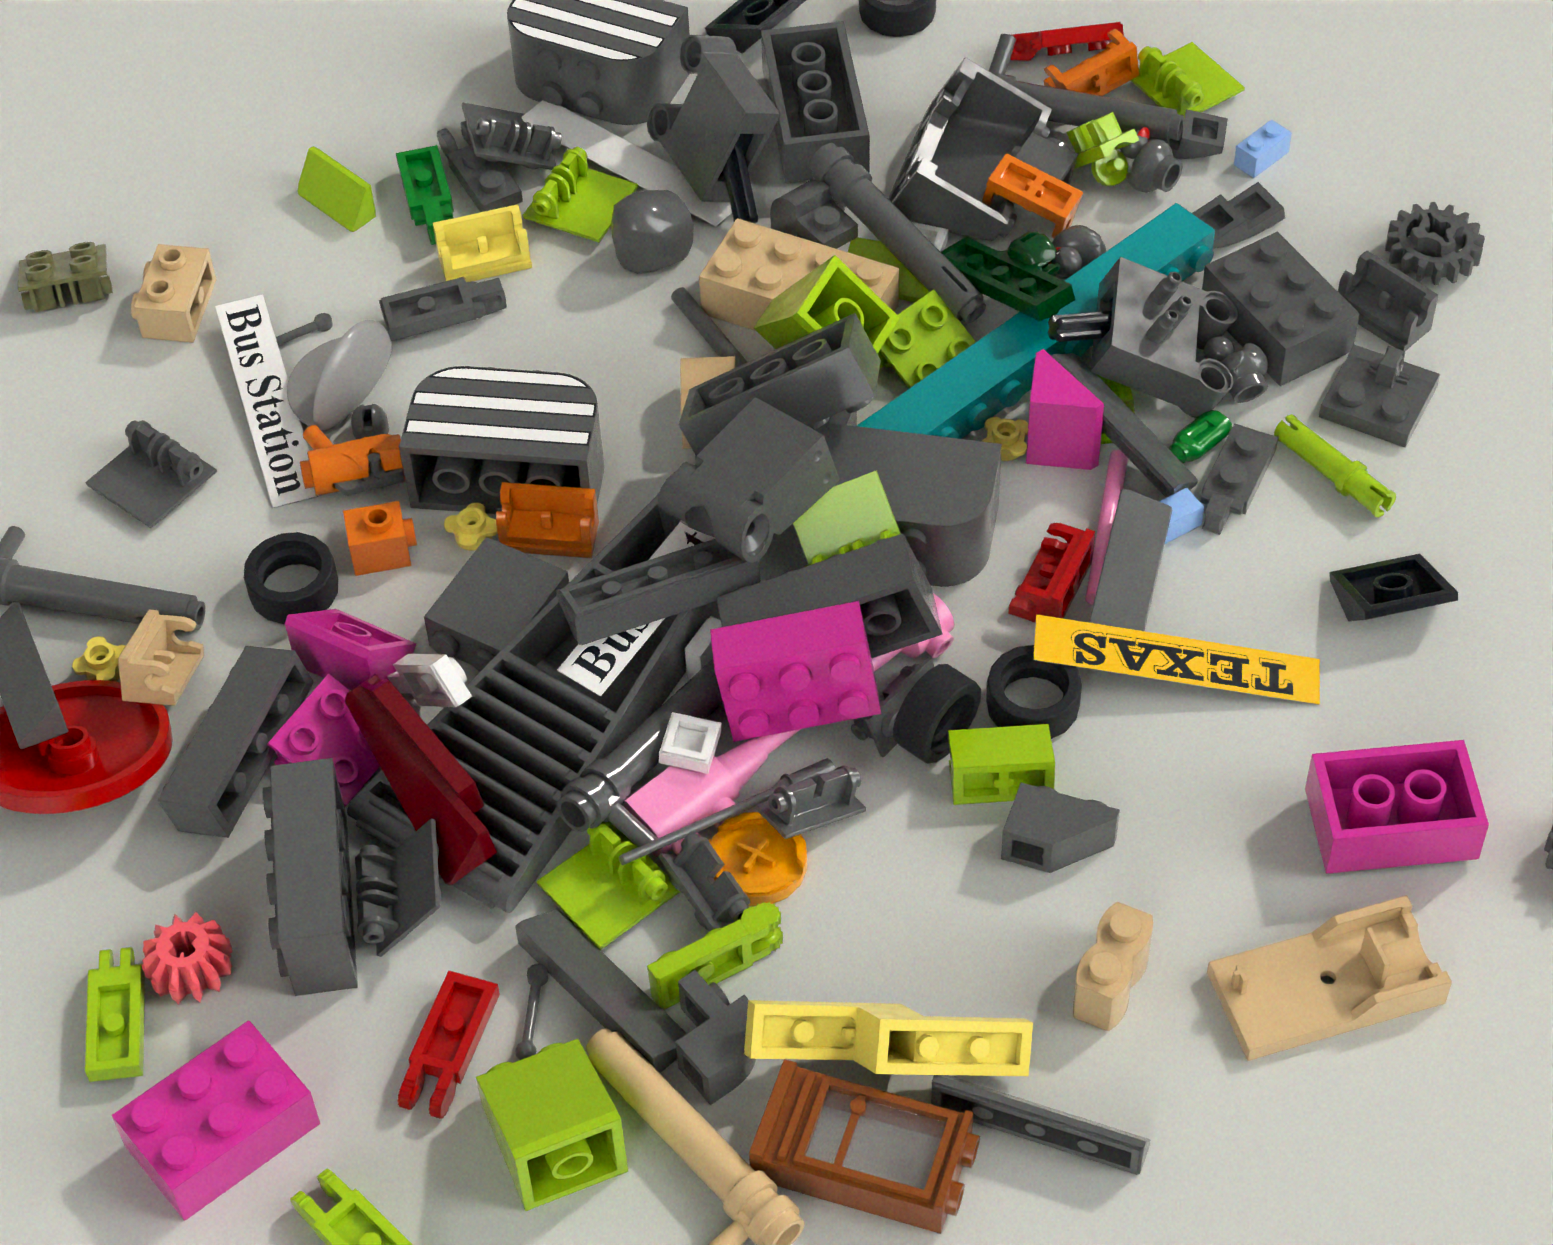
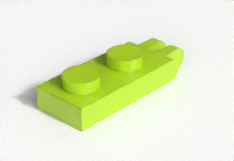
[85,947,145,1082]

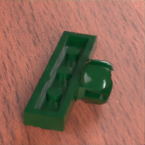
[941,231,1076,321]

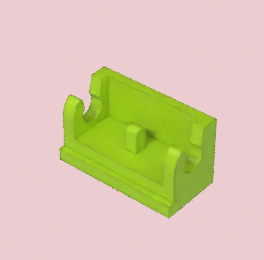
[948,724,1055,805]

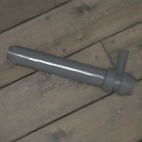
[989,34,1185,143]
[809,143,986,324]
[0,526,205,633]
[557,659,723,847]

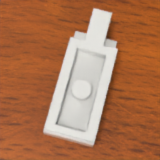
[387,654,472,708]

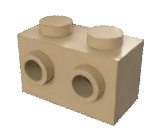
[131,244,216,343]

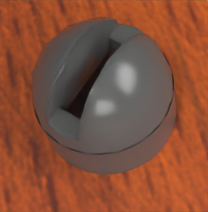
[351,404,389,439]

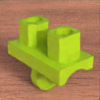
[1066,112,1139,187]

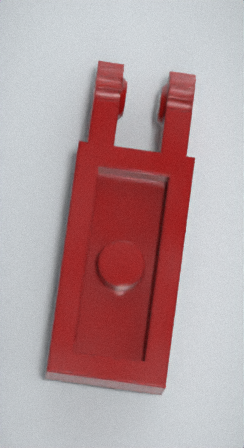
[397,970,500,1119]

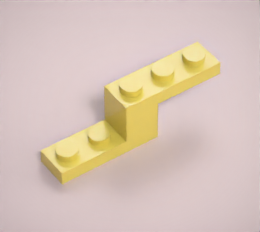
[744,1000,1033,1076]

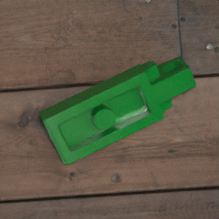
[396,145,454,245]

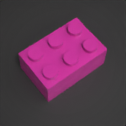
[710,601,881,742]
[1305,740,1489,874]
[112,1020,320,1221]

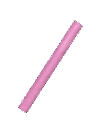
[1085,450,1128,605]

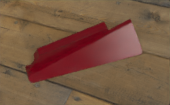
[345,674,497,885]

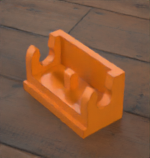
[1044,29,1139,96]
[982,153,1083,239]
[496,482,599,558]

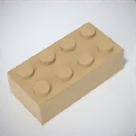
[699,218,899,331]

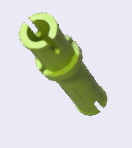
[1274,414,1396,517]

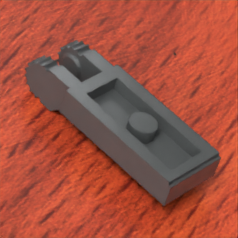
[437,121,523,212]

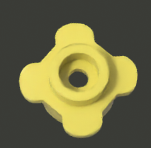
[982,417,1028,461]
[444,503,498,551]
[72,636,126,681]

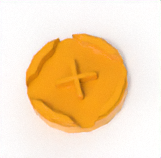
[709,812,807,906]

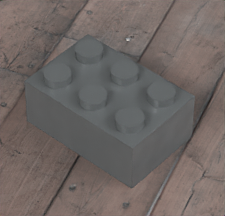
[1202,231,1360,386]

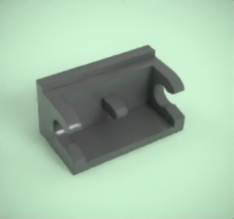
[1338,250,1438,351]

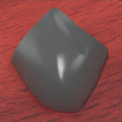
[611,190,694,274]

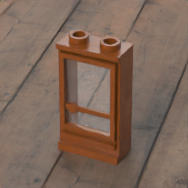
[749,1059,980,1234]

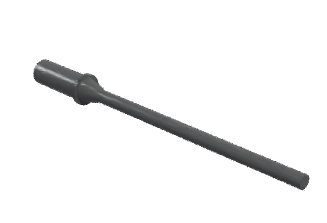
[619,758,835,865]

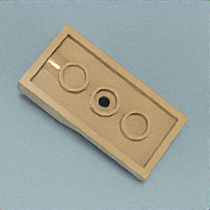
[1207,895,1452,1061]

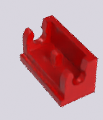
[1008,523,1095,623]

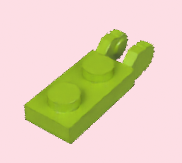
[647,902,783,1010]
[290,1168,413,1245]

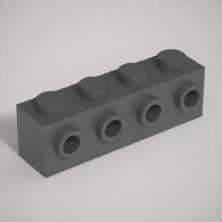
[157,646,314,838]

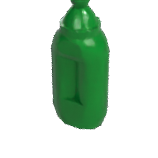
[1169,410,1232,463]

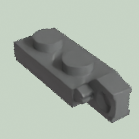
[379,277,507,341]
[1200,423,1278,535]

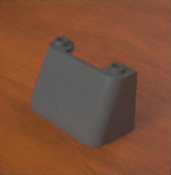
[888,57,1052,241]

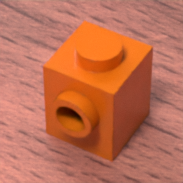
[343,501,417,576]

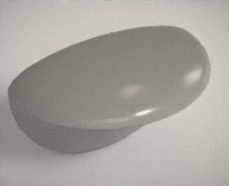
[287,320,392,431]

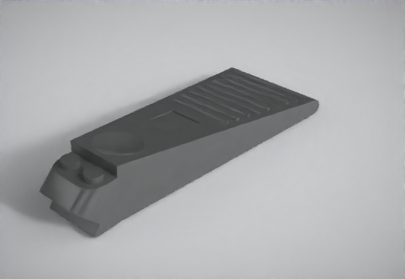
[347,462,721,913]

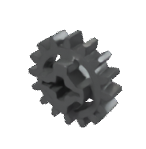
[1385,202,1485,285]

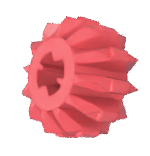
[142,912,233,1005]

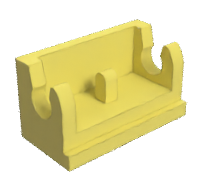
[433,204,532,282]

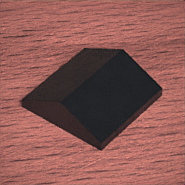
[705,0,806,54]
[1329,553,1458,622]

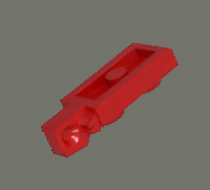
[1010,22,1124,61]

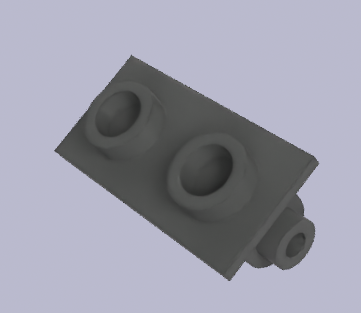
[851,657,935,757]
[755,765,866,839]
[658,834,750,931]

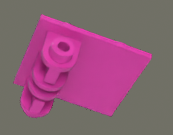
[267,673,380,807]

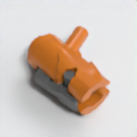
[300,425,406,496]

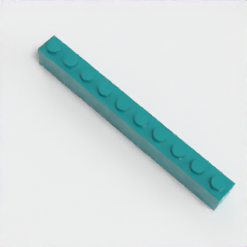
[857,203,1215,439]

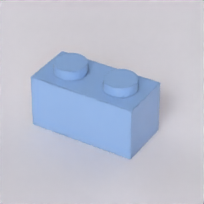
[1234,119,1292,178]

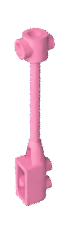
[624,593,954,857]

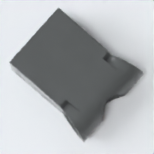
[658,397,840,563]

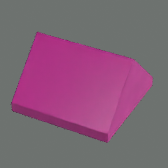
[1026,349,1104,470]
[285,609,417,690]

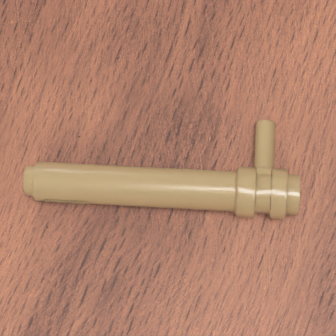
[586,1028,805,1245]

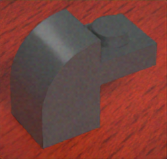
[770,179,858,249]
[675,970,756,1105]

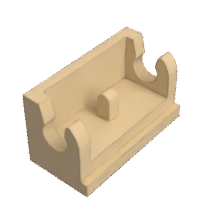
[118,609,204,706]

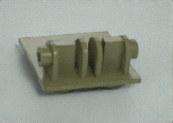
[18,242,113,313]

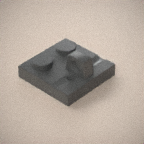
[1319,344,1440,448]

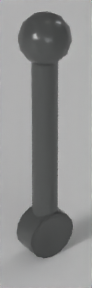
[276,313,333,345]
[515,964,548,1060]

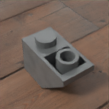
[1001,782,1120,873]

